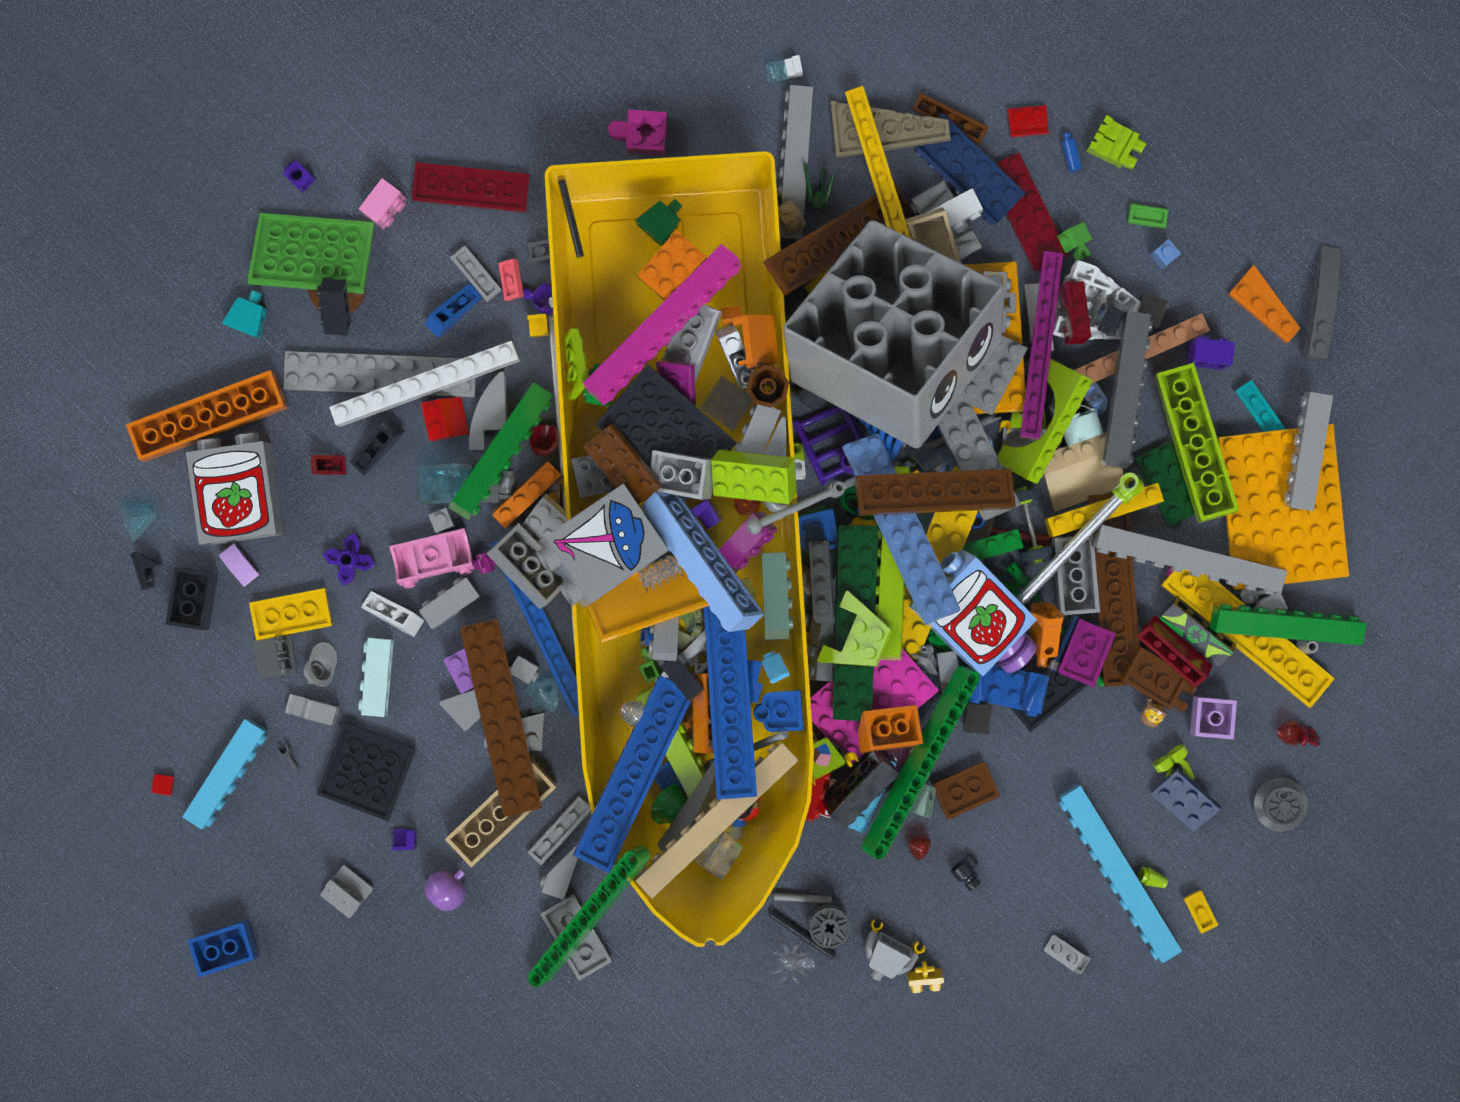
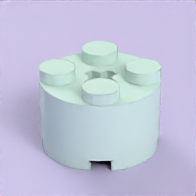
[1064,408,1104,446]

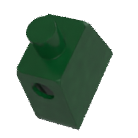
[635,199,683,247]

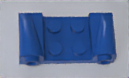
[968,665,1049,717]

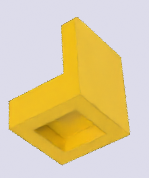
[527,314,550,337]

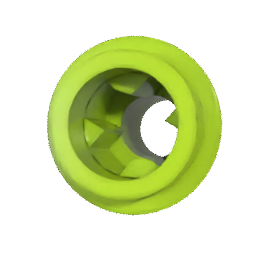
[1138,867,1168,889]

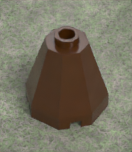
[746,365,789,408]

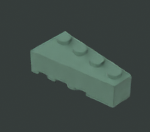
[762,552,793,640]

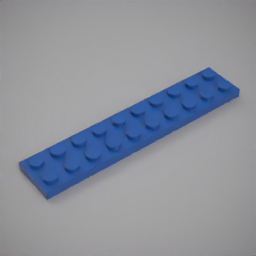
[704,606,757,800]
[573,675,691,873]

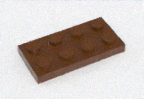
[583,423,663,504]

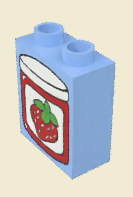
[909,550,1037,676]

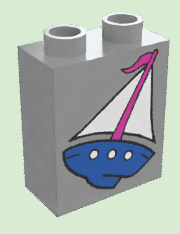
[537,484,669,608]

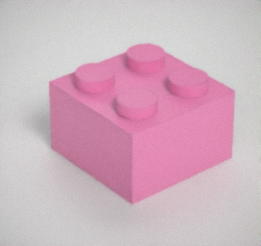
[359,178,407,230]

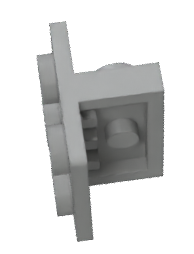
[320,865,373,918]

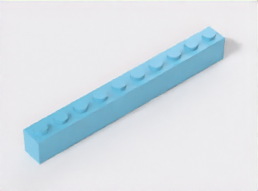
[1058,784,1182,963]

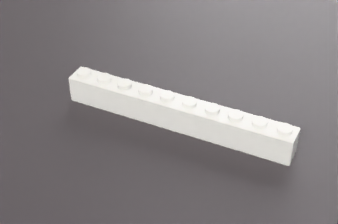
[329,341,520,427]

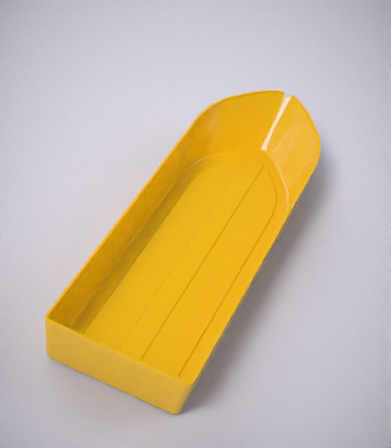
[545,152,814,947]

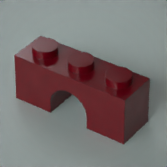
[1059,281,1091,345]

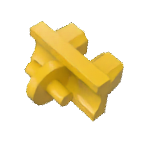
[907,961,944,993]

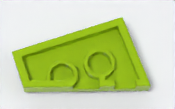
[564,328,590,400]

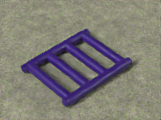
[793,405,862,485]

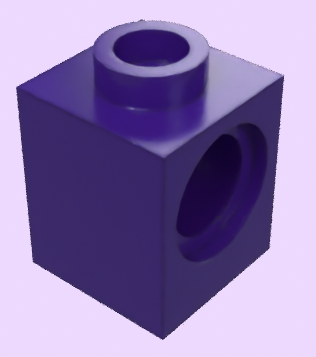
[282,160,316,193]

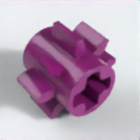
[473,553,497,574]

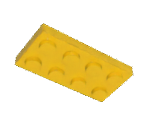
[249,588,333,640]

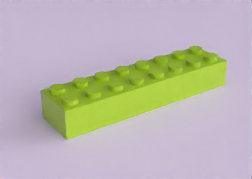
[1154,363,1239,523]

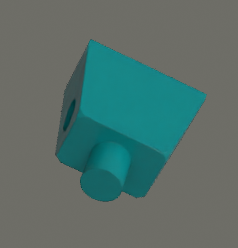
[222,290,267,339]

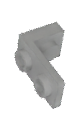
[1044,935,1091,974]

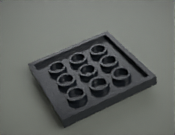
[316,722,416,821]

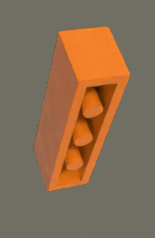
[491,459,561,528]

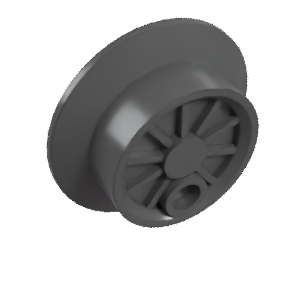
[1254,778,1308,832]

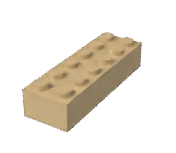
[445,758,558,867]

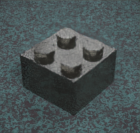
[700,376,753,432]

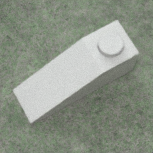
[361,591,424,637]

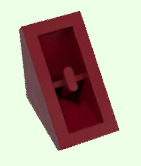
[311,455,346,476]

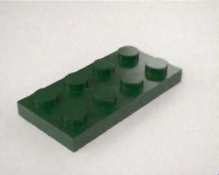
[1134,441,1195,527]

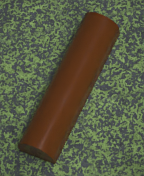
[912,92,988,144]

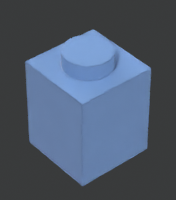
[1150,239,1181,270]

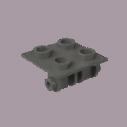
[571,455,616,498]
[253,635,297,679]

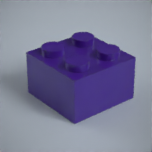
[1186,335,1235,370]

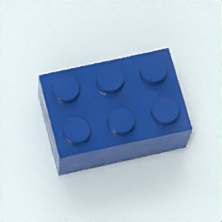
[187,919,260,977]

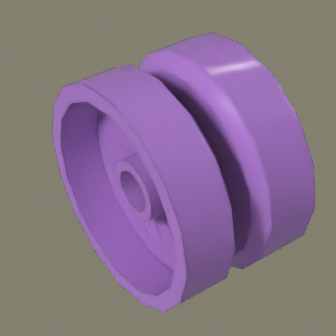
[998,633,1037,673]

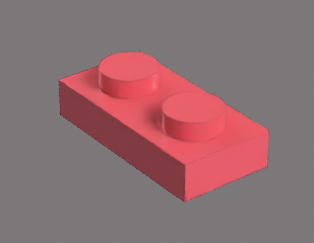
[498,259,524,301]

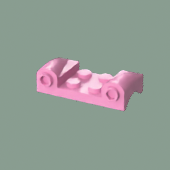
[389,528,474,589]

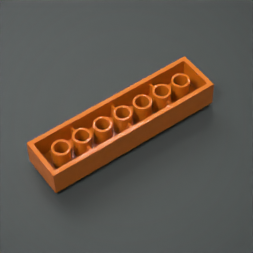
[126,370,289,462]

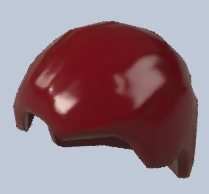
[529,424,559,456]

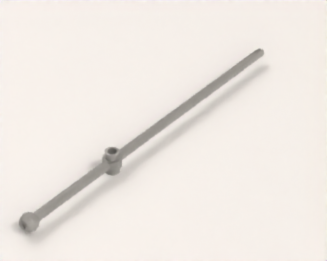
[747,413,1001,534]

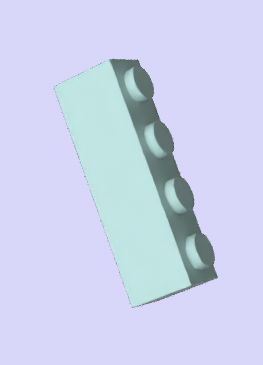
[359,638,394,717]

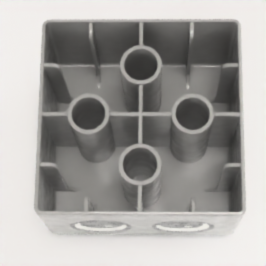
[784,220,1003,448]

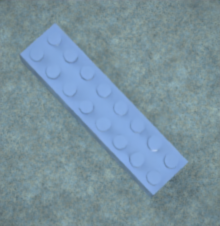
[640,492,764,632]

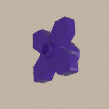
[323,534,376,585]

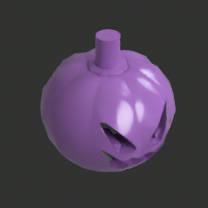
[425,869,466,911]

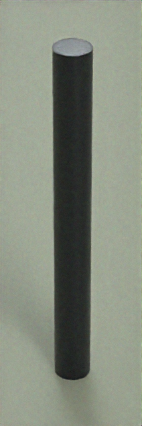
[558,179,584,258]
[769,910,836,960]

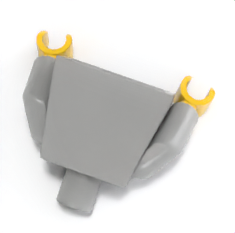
[865,919,925,981]

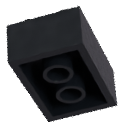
[165,567,218,630]

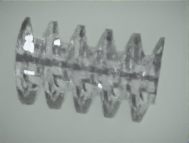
[638,555,683,593]

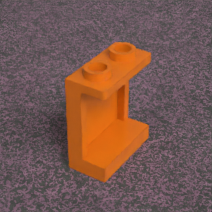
[732,315,779,369]

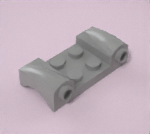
[909,181,982,260]

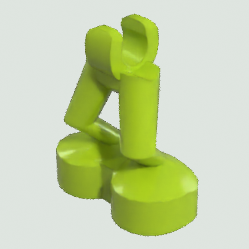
[1153,744,1195,781]

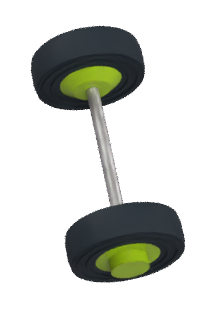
[1015,486,1055,564]

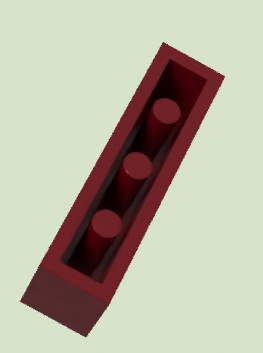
[1137,615,1213,688]

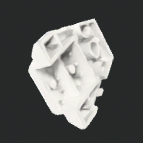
[1053,260,1141,340]

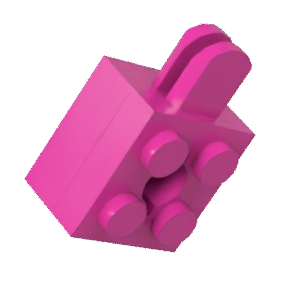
[608,110,667,155]

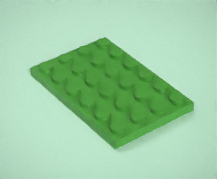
[247,213,375,294]

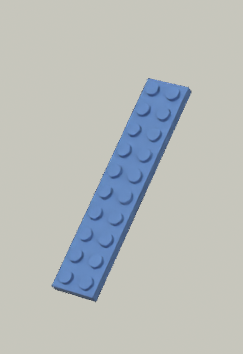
[842,434,961,625]

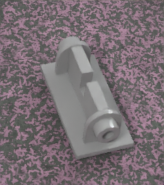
[912,645,938,675]

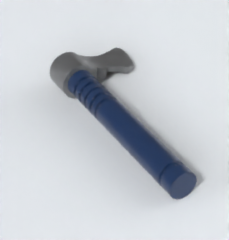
[1044,614,1080,673]

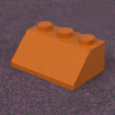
[858,705,923,753]

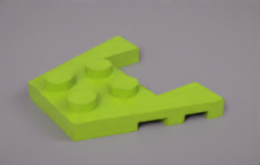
[817,591,893,667]

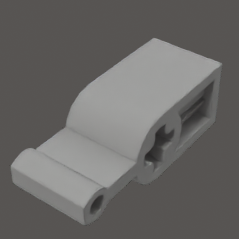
[935,651,958,694]
[285,694,340,726]

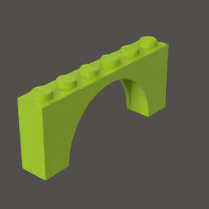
[997,359,1093,484]

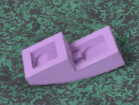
[219,543,259,587]

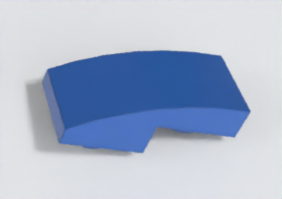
[747,660,763,703]

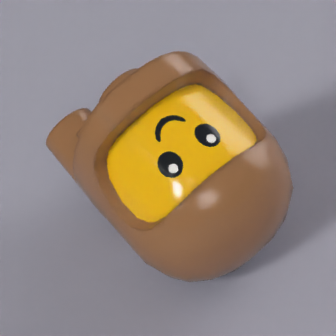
[1140,698,1167,728]

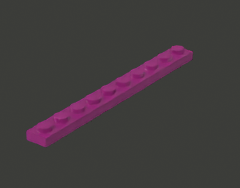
[1020,251,1063,440]

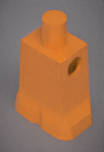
[1029,602,1065,668]

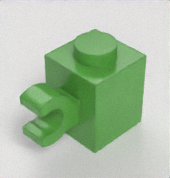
[1057,222,1092,260]
[638,646,664,684]

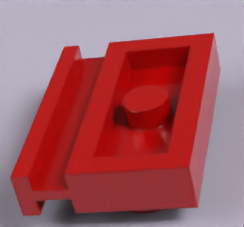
[1007,105,1049,138]

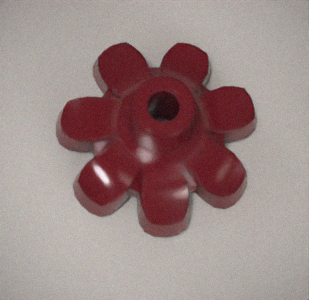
[1299,725,1321,747]

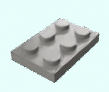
[521,494,567,545]

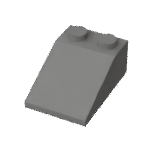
[650,450,713,500]

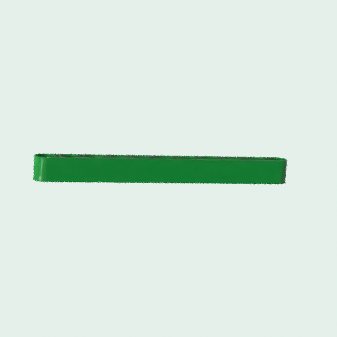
[862,666,980,860]
[528,845,650,988]

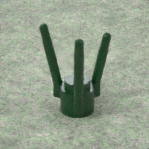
[803,162,835,208]

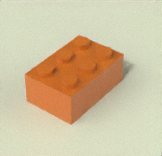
[637,230,707,301]

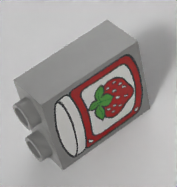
[186,433,284,545]

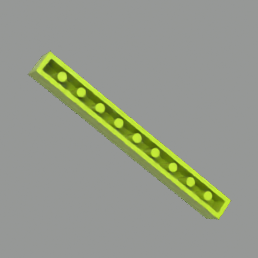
[875,466,910,661]

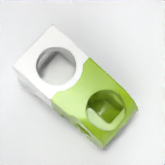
[793,443,806,480]

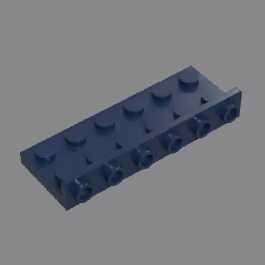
[914,113,1027,225]

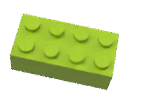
[711,450,797,504]

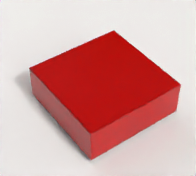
[151,774,175,796]

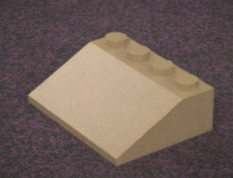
[1042,432,1124,512]

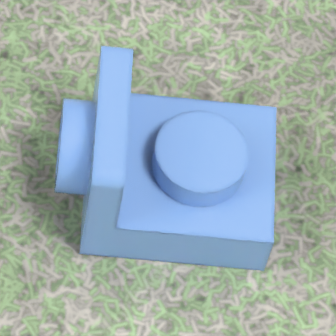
[1083,382,1107,415]

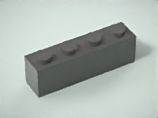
[809,541,836,624]

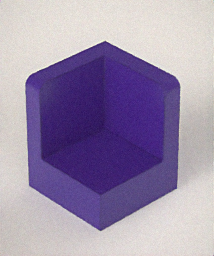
[691,499,724,529]
[391,828,417,850]

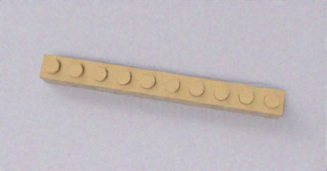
[635,743,798,898]

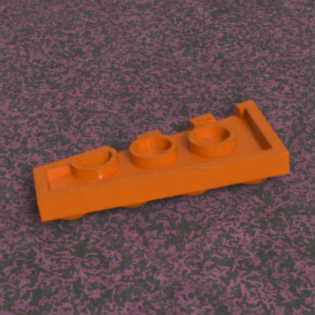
[1228,265,1300,344]

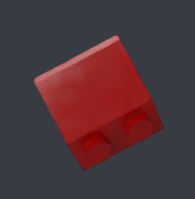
[421,397,469,442]

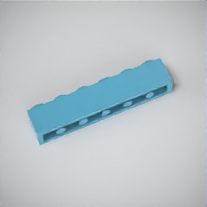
[183,718,268,830]

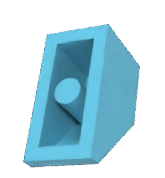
[761,651,789,684]

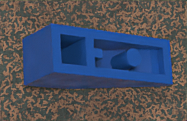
[425,283,483,338]

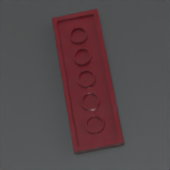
[997,152,1069,272]
[412,162,530,213]

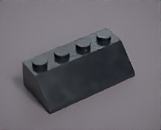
[822,751,899,829]

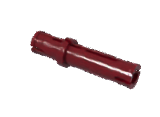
[990,527,1049,547]

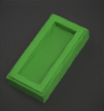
[1127,203,1169,229]

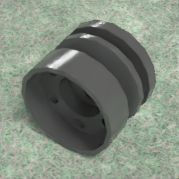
[808,903,850,948]

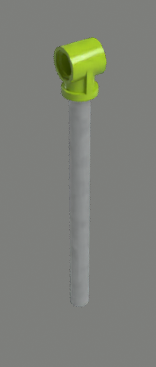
[1015,473,1144,606]

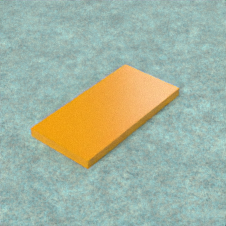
[586,556,709,643]

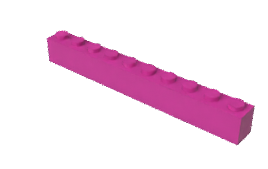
[583,244,742,405]

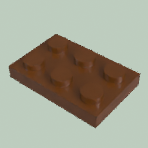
[931,761,1000,820]

